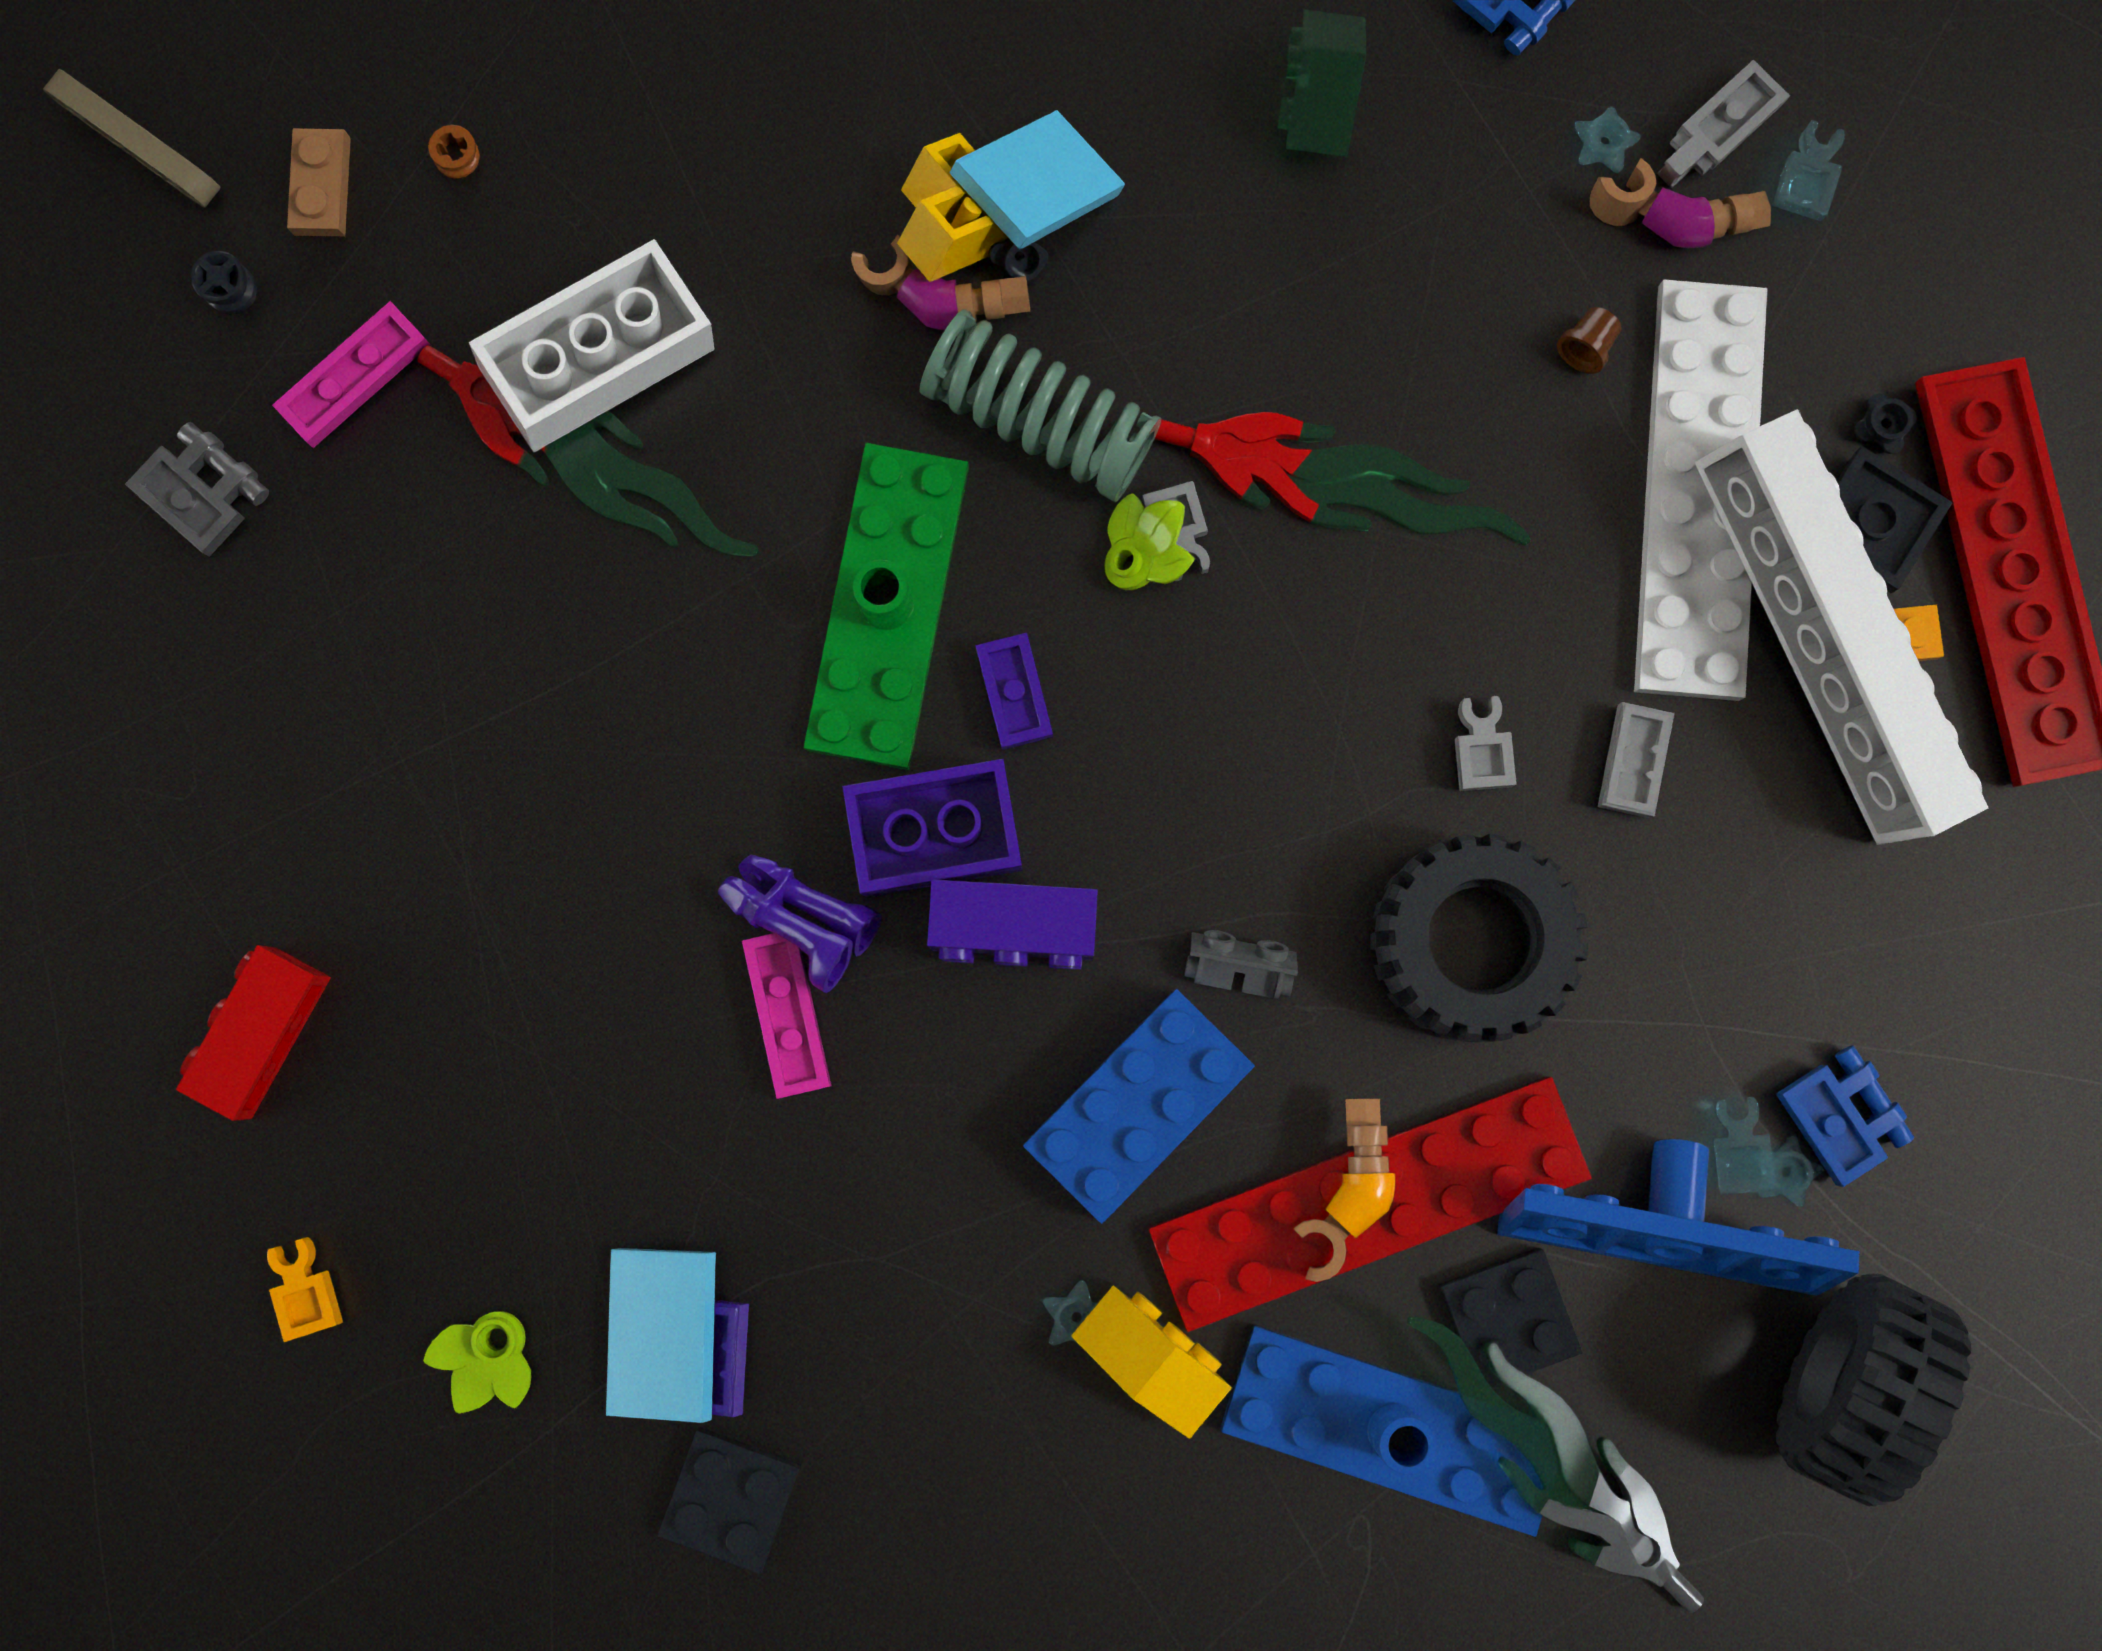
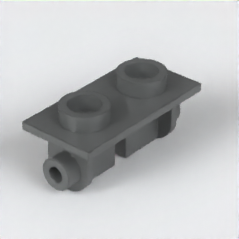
[1184,930,1298,1000]

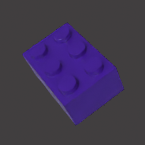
[842,759,1023,898]
[927,879,1098,970]

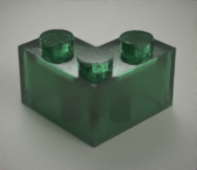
[1277,9,1366,157]

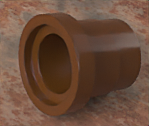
[1557,307,1622,374]

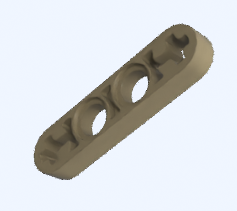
[43,69,221,208]

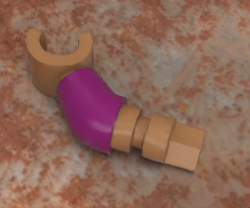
[1590,158,1771,249]
[851,235,1030,330]

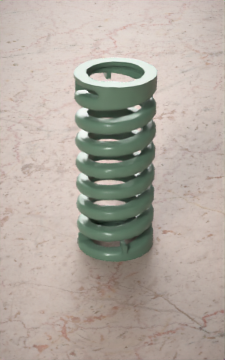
[919,309,1162,502]

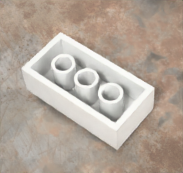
[469,239,714,452]

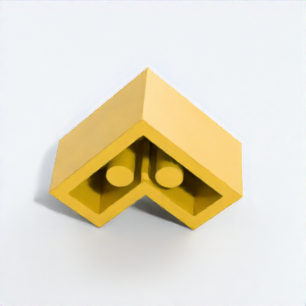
[897,133,1008,282]
[1071,1285,1232,1439]

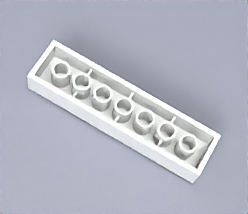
[1694,409,1988,845]

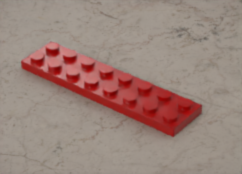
[1915,357,2102,788]
[1148,1076,1592,1332]

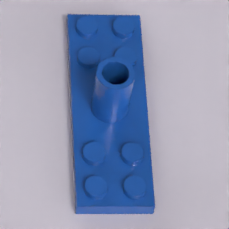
[1497,1139,1860,1296]
[1220,1324,1568,1537]

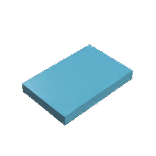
[949,110,1125,250]
[606,1248,716,1423]

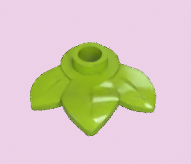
[1104,494,1194,590]
[423,1311,531,1414]

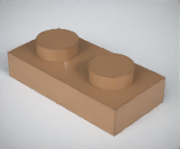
[287,128,351,237]

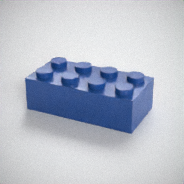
[1023,989,1255,1224]

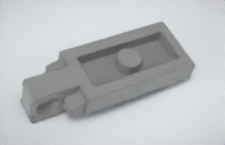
[1657,60,1790,188]

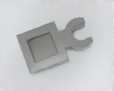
[1142,481,1210,581]
[1454,696,1516,791]

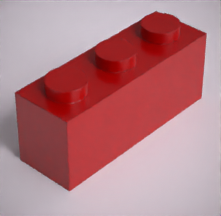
[176,945,331,1121]

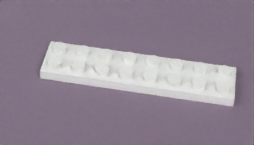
[1634,280,1767,701]

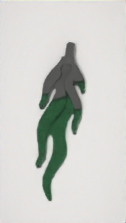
[1407,1316,1704,1613]

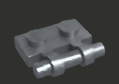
[125,422,269,557]

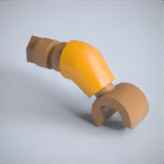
[1294,1099,1395,1282]

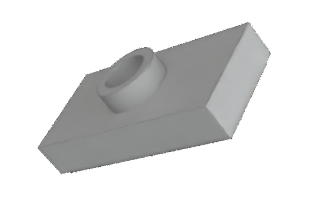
[1598,702,1675,819]

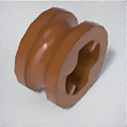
[428,125,480,179]

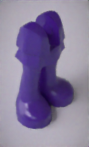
[718,854,882,993]

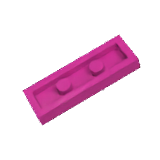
[272,301,430,448]
[742,933,832,1099]

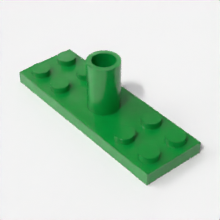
[804,443,969,770]

